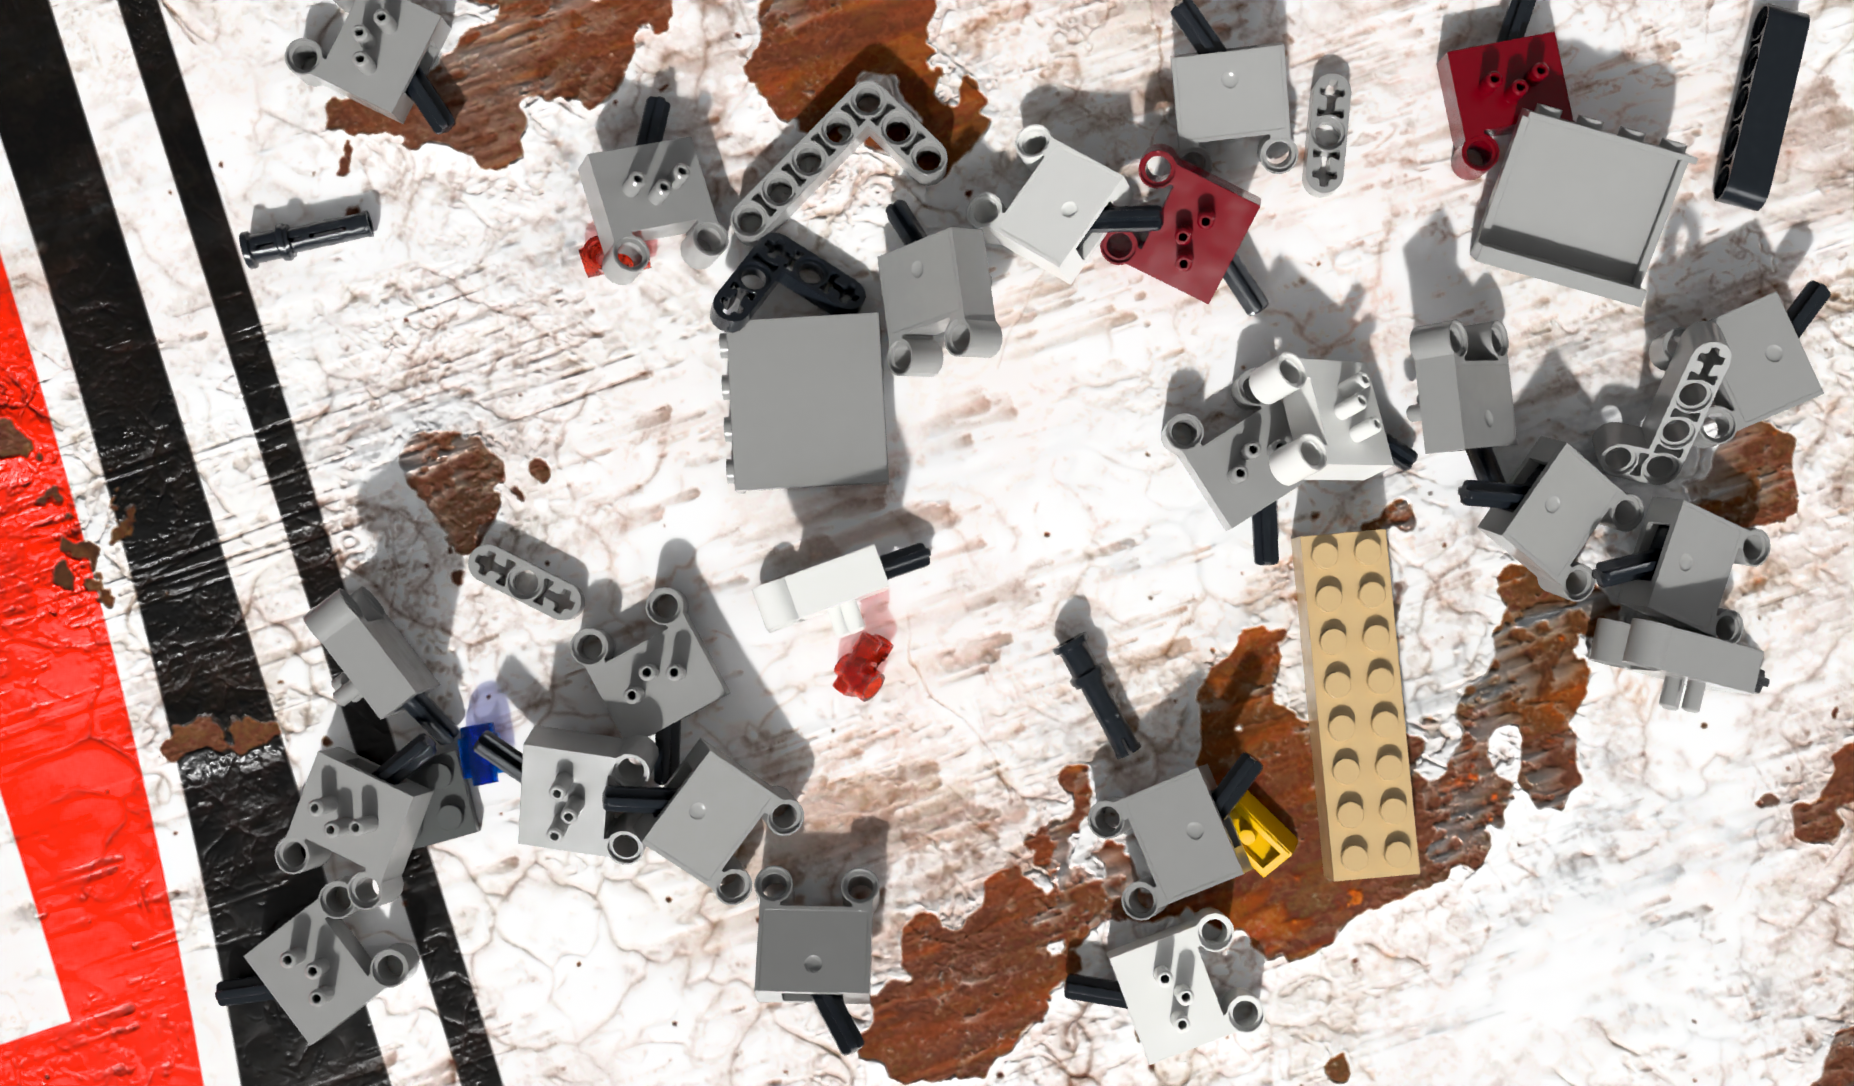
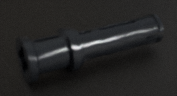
[239,211,375,269]
[1053,632,1141,759]

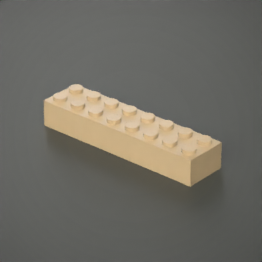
[1291,529,1420,881]

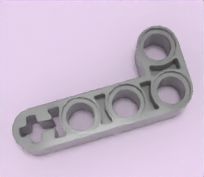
[1592,321,1732,485]

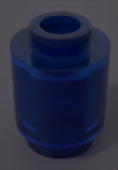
[457,722,503,786]

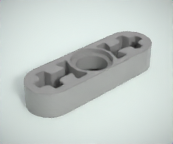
[1302,73,1351,198]
[468,544,585,621]

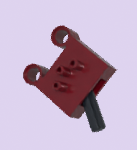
[1436,0,1575,180]
[1100,143,1269,316]

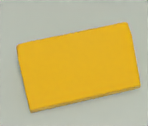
[1230,790,1298,878]

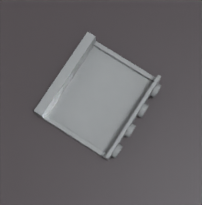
[1470,103,1698,307]
[719,312,889,494]

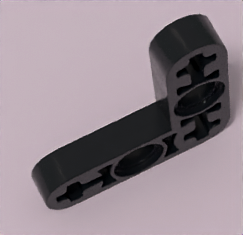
[710,233,866,333]

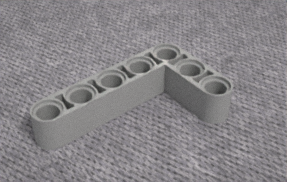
[730,80,948,247]

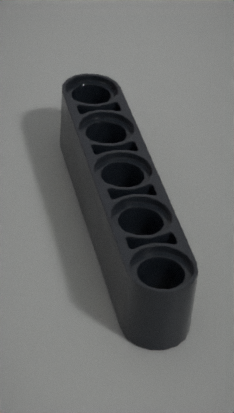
[1713,4,1810,211]

